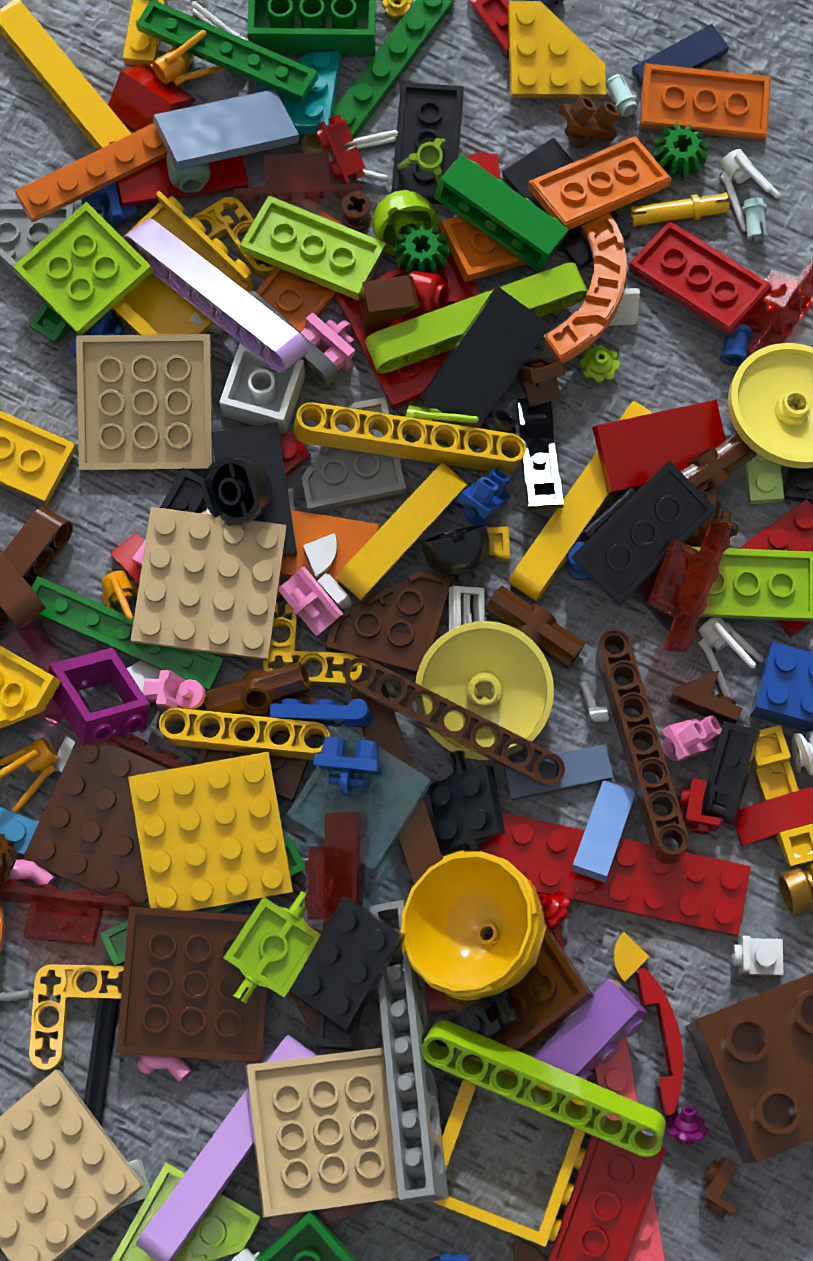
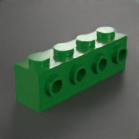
[433,154,569,272]

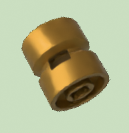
[778,863,813,917]

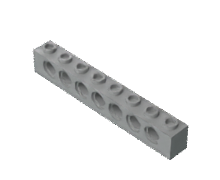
[370,900,448,1204]

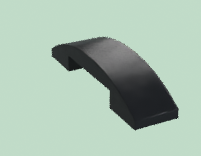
[518,398,563,510]

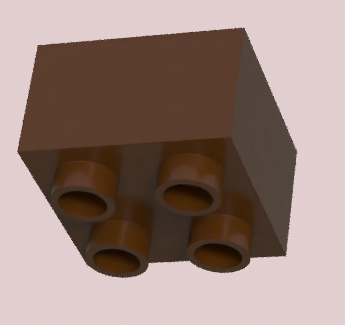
[686,973,813,1164]

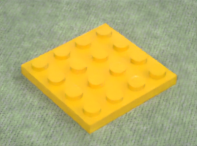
[128,752,293,911]

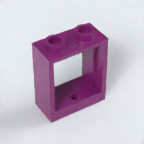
[48,647,150,746]

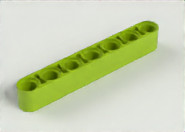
[365,263,588,373]
[421,1020,666,1157]

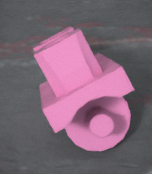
[301,312,355,372]
[278,567,344,637]
[143,670,205,711]
[662,715,722,762]

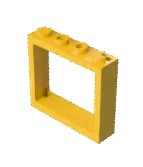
[431,1056,591,1247]

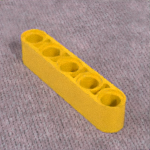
[335,462,468,601]
[159,708,330,760]

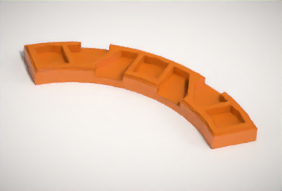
[543,213,627,364]

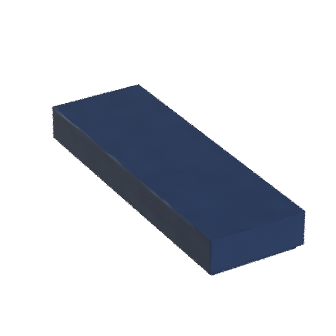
[632,23,729,86]

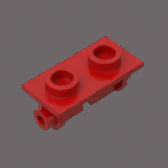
[316,114,366,184]

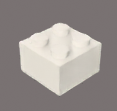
[219,343,306,434]

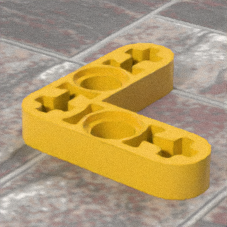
[190,197,277,278]
[263,585,363,687]
[29,964,124,1071]

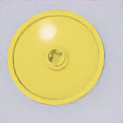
[728,343,813,468]
[415,621,554,760]

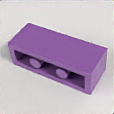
[534,979,648,1081]

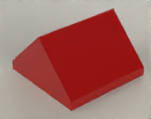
[108,65,195,132]

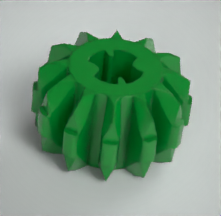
[653,122,708,180]
[394,223,450,275]

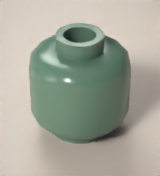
[166,154,211,193]

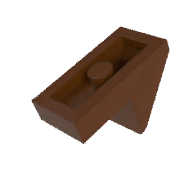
[516,357,565,406]
[669,670,742,724]

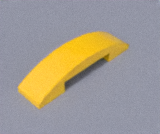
[752,725,813,867]

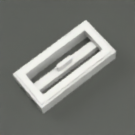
[449,585,485,630]

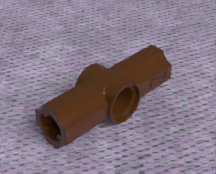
[680,433,757,492]
[485,585,585,669]
[204,661,311,714]

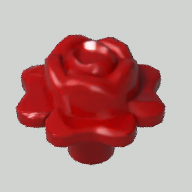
[538,890,571,928]

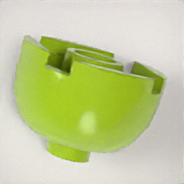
[372,190,439,255]

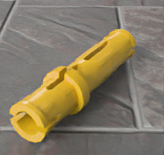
[630,192,730,227]

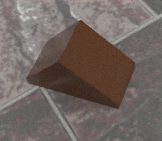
[359,275,420,334]

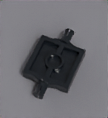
[428,751,506,853]

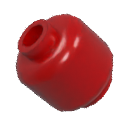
[408,271,449,315]

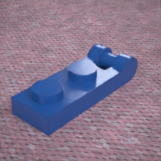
[270,699,373,727]

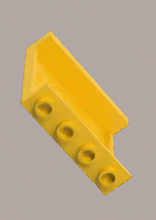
[113,191,254,335]

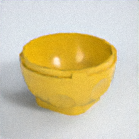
[400,850,547,1000]

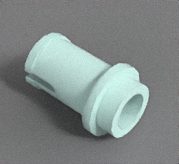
[606,74,639,117]
[741,198,768,242]

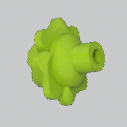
[580,345,620,384]

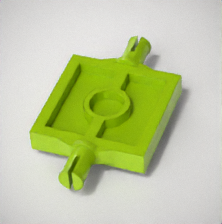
[223,891,321,1004]

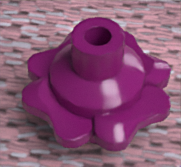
[665,1106,709,1145]

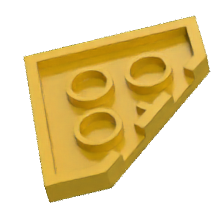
[508,1,606,99]
[0,645,61,729]

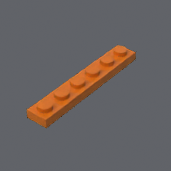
[15,107,187,223]

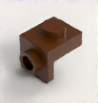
[699,1157,739,1219]

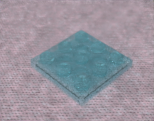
[287,725,433,872]

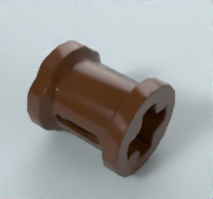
[342,191,372,232]

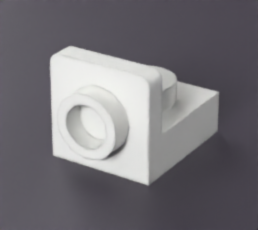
[732,936,783,976]

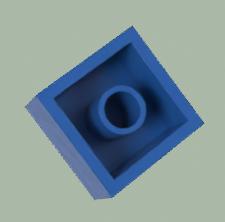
[750,642,813,732]

